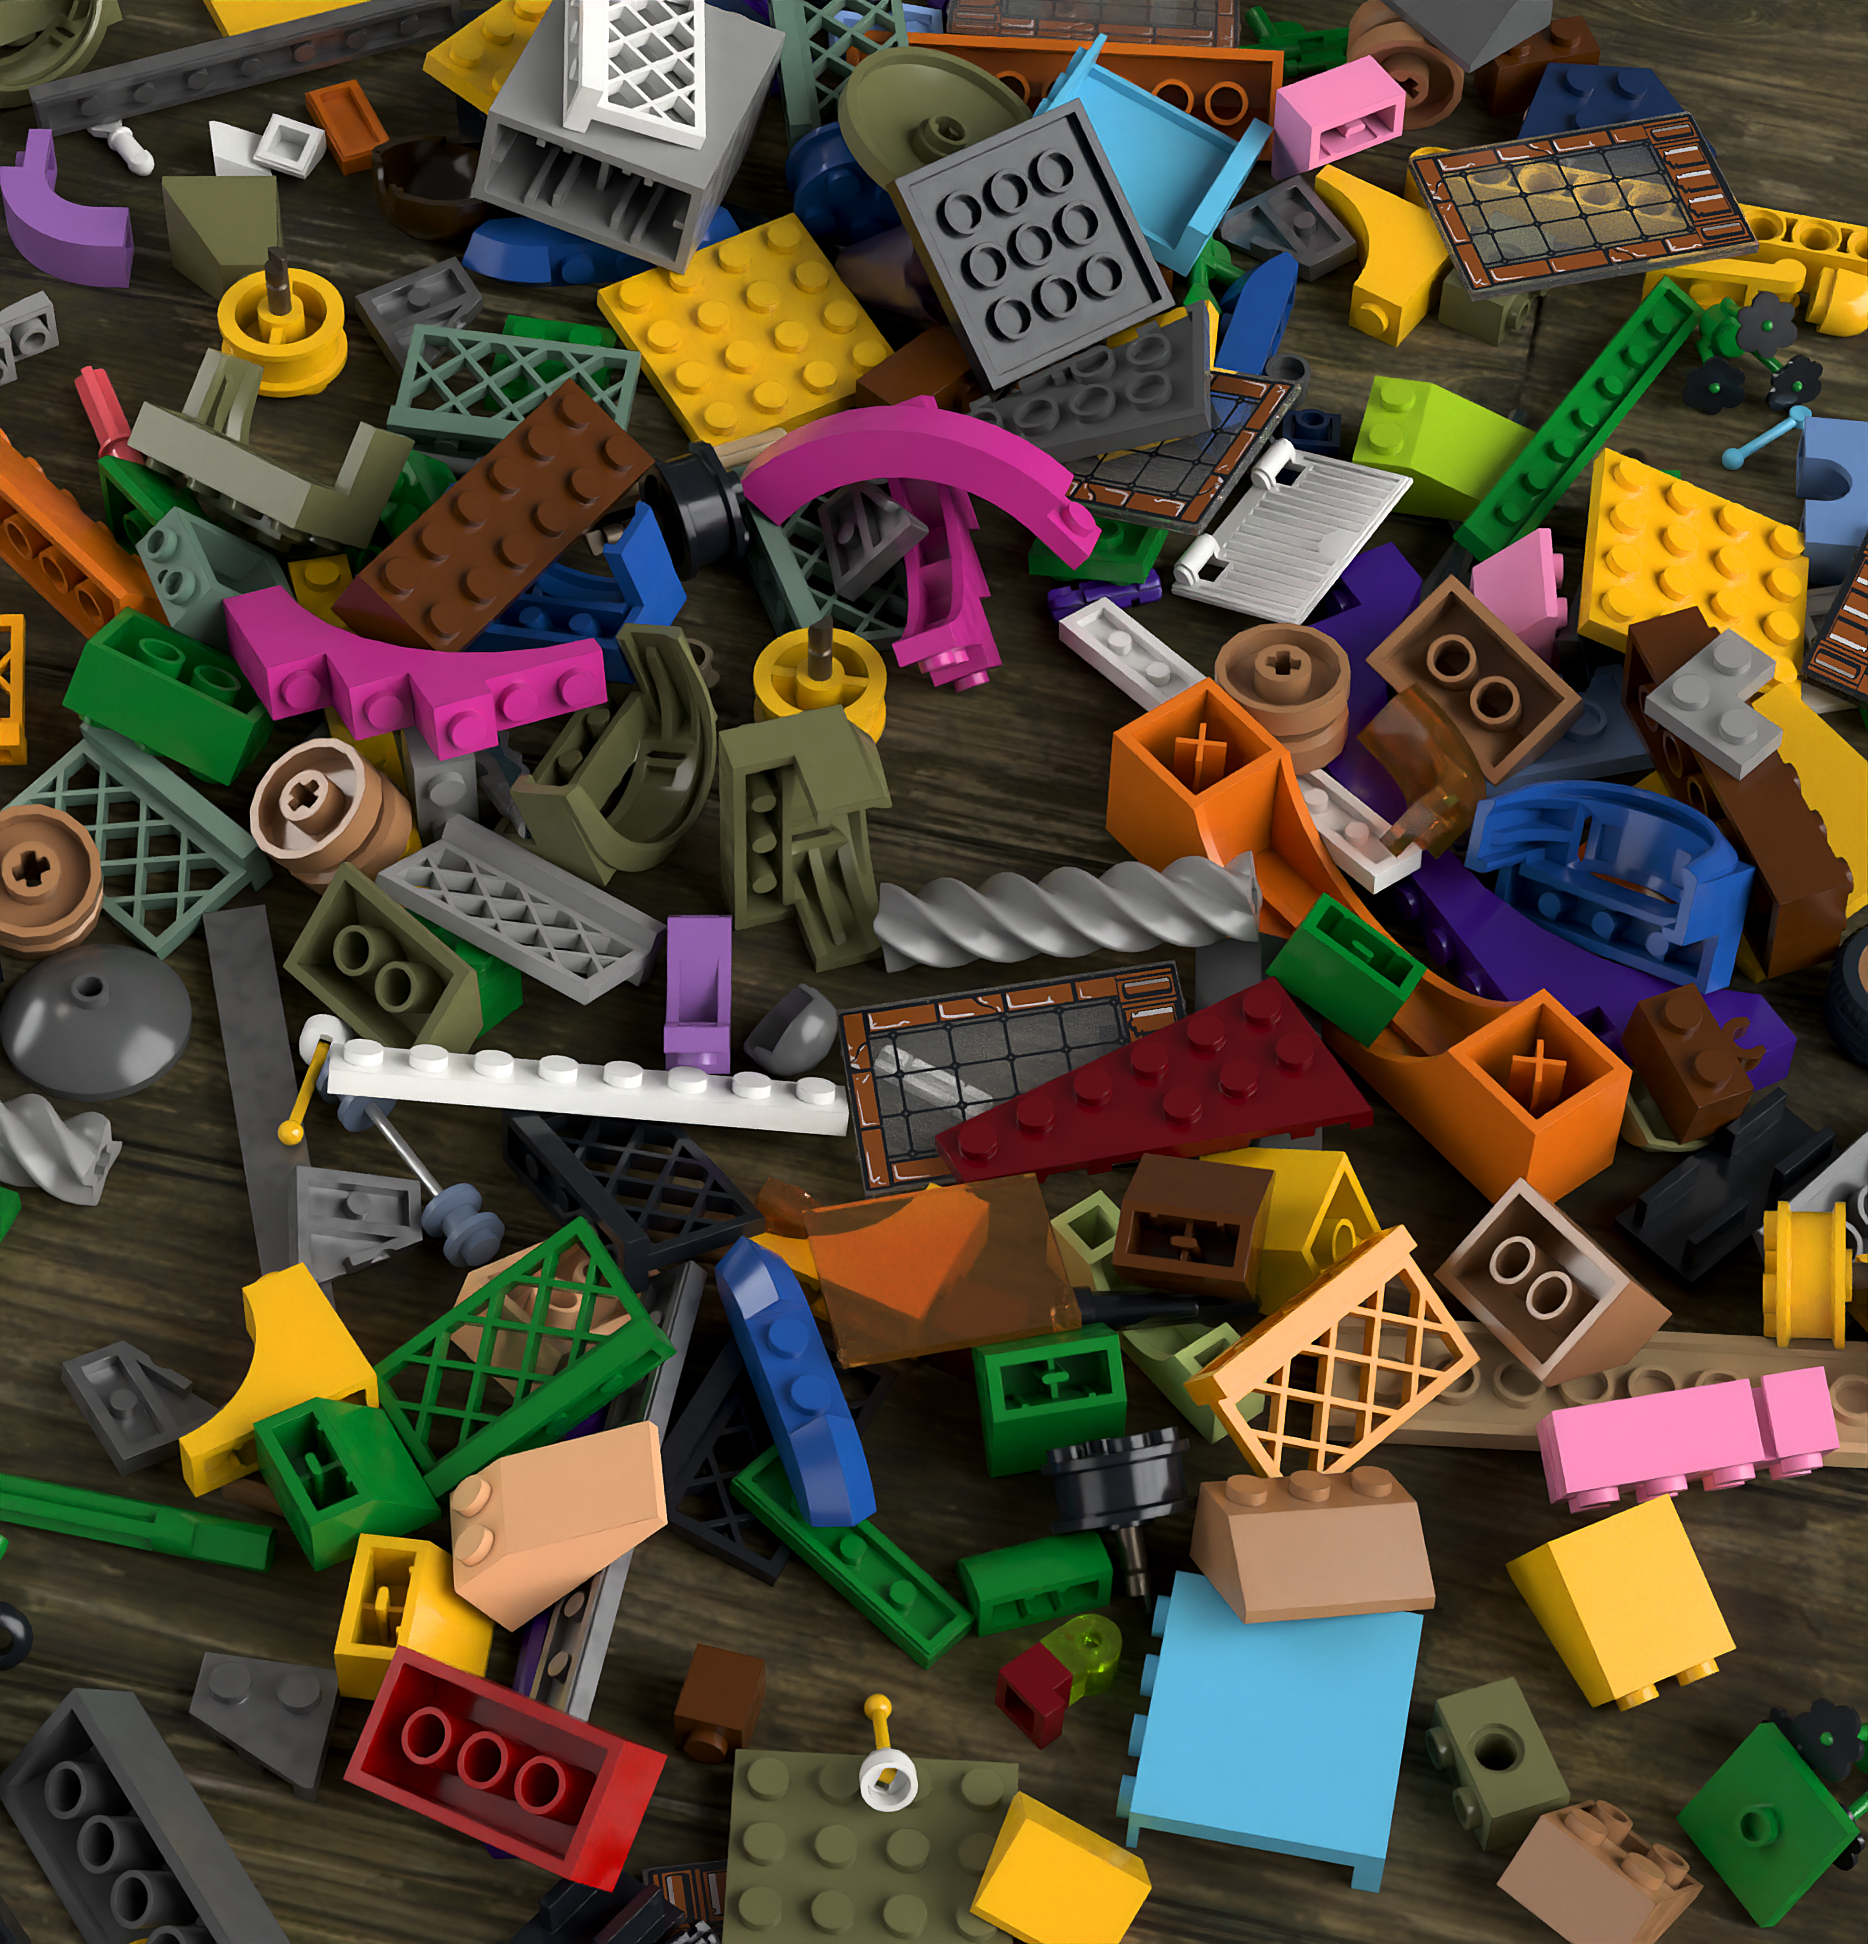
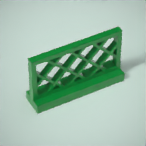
[372,1215,677,1507]

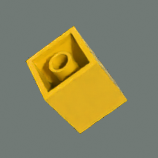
[1198,1147,1381,1316]
[1505,1493,1736,1712]

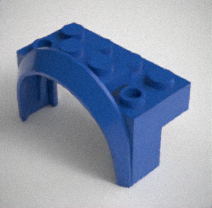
[443,482,687,684]
[1464,780,1757,994]

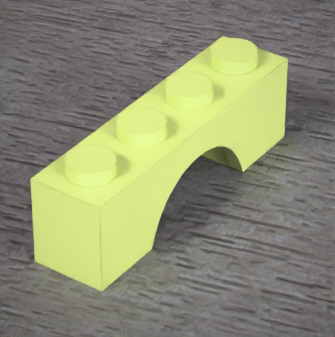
[1046,1190,1268,1445]

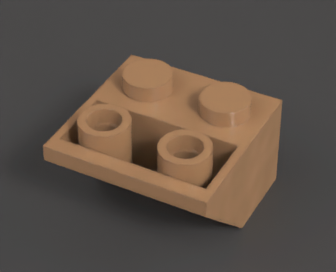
[1496,1799,1704,1944]

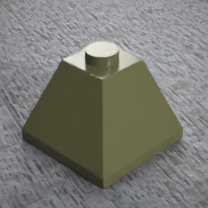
[162,176,284,302]

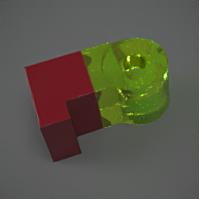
[995,1613,1122,1750]

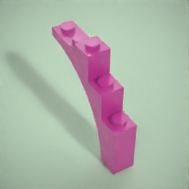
[887,395,1002,693]
[222,585,607,761]

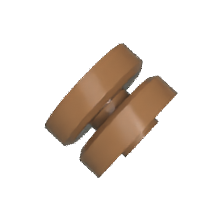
[1346,0,1464,131]
[1215,623,1351,776]
[250,738,412,896]
[0,804,104,961]

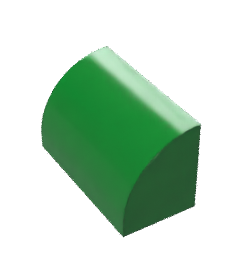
[954,1528,1113,1638]

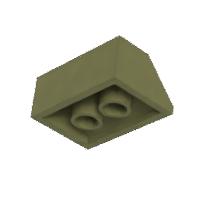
[283,862,483,1054]

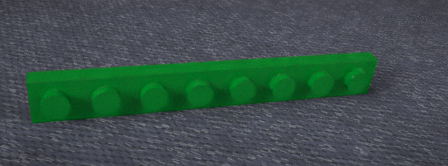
[1452,275,1705,562]

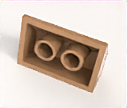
[1365,574,1586,787]
[1433,1176,1673,1387]
[1189,1466,1436,1624]

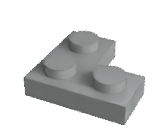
[1644,628,1783,781]

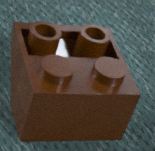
[1111,1153,1276,1302]

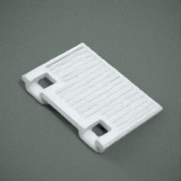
[1171,438,1413,625]

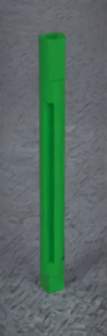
[0,1472,278,1574]

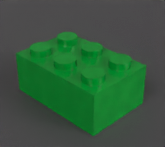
[62,606,277,786]

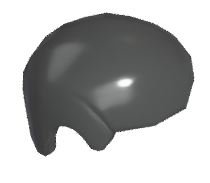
[743,983,838,1077]

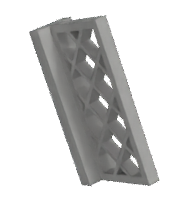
[375,814,667,1005]

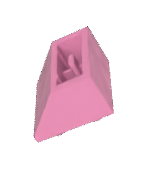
[1271,55,1406,181]
[1469,528,1568,674]

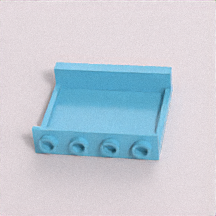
[1032,32,1274,277]
[1116,1570,1424,1893]

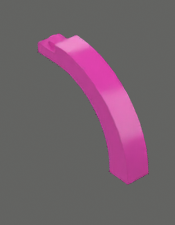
[740,405,1102,570]

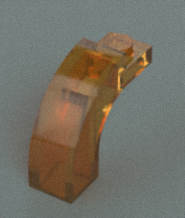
[1356,682,1487,860]

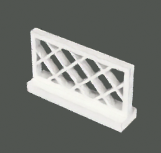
[563,0,706,150]

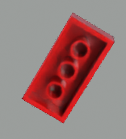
[343,1644,668,1893]

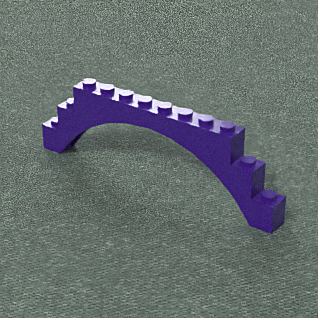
[1308,542,1797,1092]

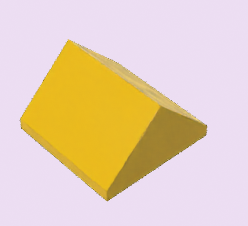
[969,1791,1152,1944]

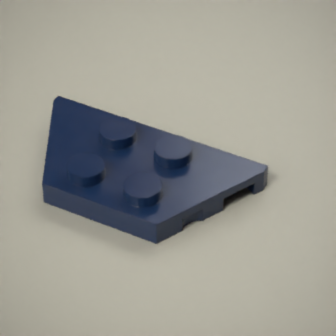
[1515,62,1717,168]

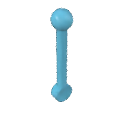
[1722,405,1812,471]

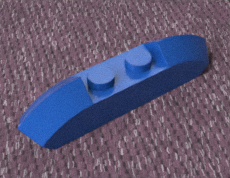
[461,206,741,287]
[1194,251,1299,463]
[714,1235,877,1527]

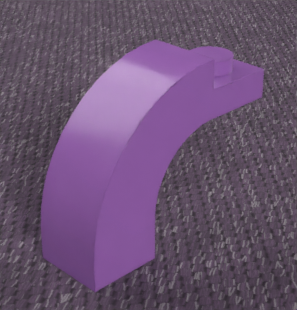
[0,129,134,288]
[664,915,732,1074]

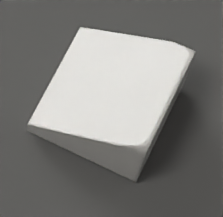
[253,113,327,180]
[209,121,272,176]

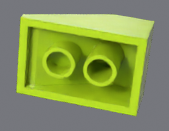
[1352,375,1536,522]

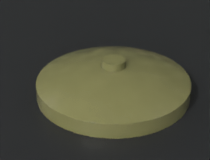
[838,46,1034,192]

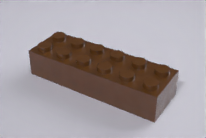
[330,377,655,652]
[1620,606,1854,979]

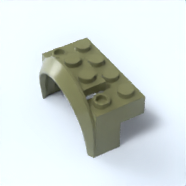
[0,0,123,108]
[127,347,415,560]
[493,623,718,886]
[718,704,892,973]

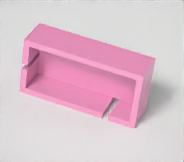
[1536,1366,1840,1514]

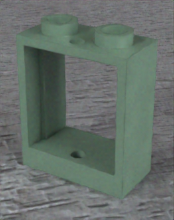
[135,506,297,657]

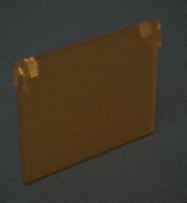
[802,1172,1082,1369]

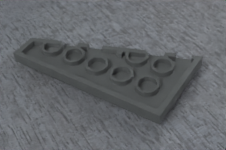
[869,299,1211,498]

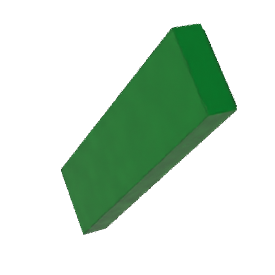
[729,1443,976,1671]

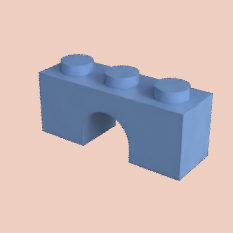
[1796,416,1868,585]

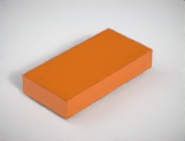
[305,79,390,176]

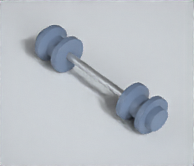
[316,1058,505,1267]

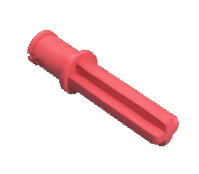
[74,366,145,465]

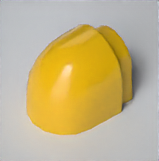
[1805,267,1868,337]

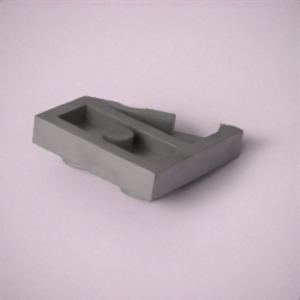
[1213,174,1358,282]
[355,256,482,380]
[817,480,929,602]
[287,1165,423,1286]
[61,1340,227,1476]
[189,1652,341,1803]

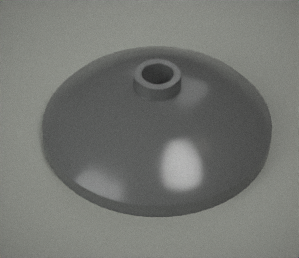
[0,944,193,1102]

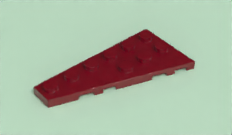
[934,976,1373,1197]

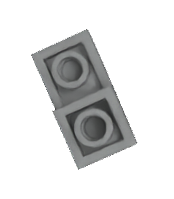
[0,290,59,386]

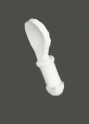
[86,119,154,176]

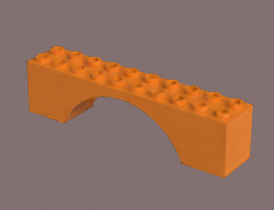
[1106,677,1633,1206]

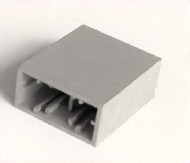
[472,0,786,275]

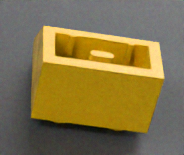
[334,1533,496,1700]

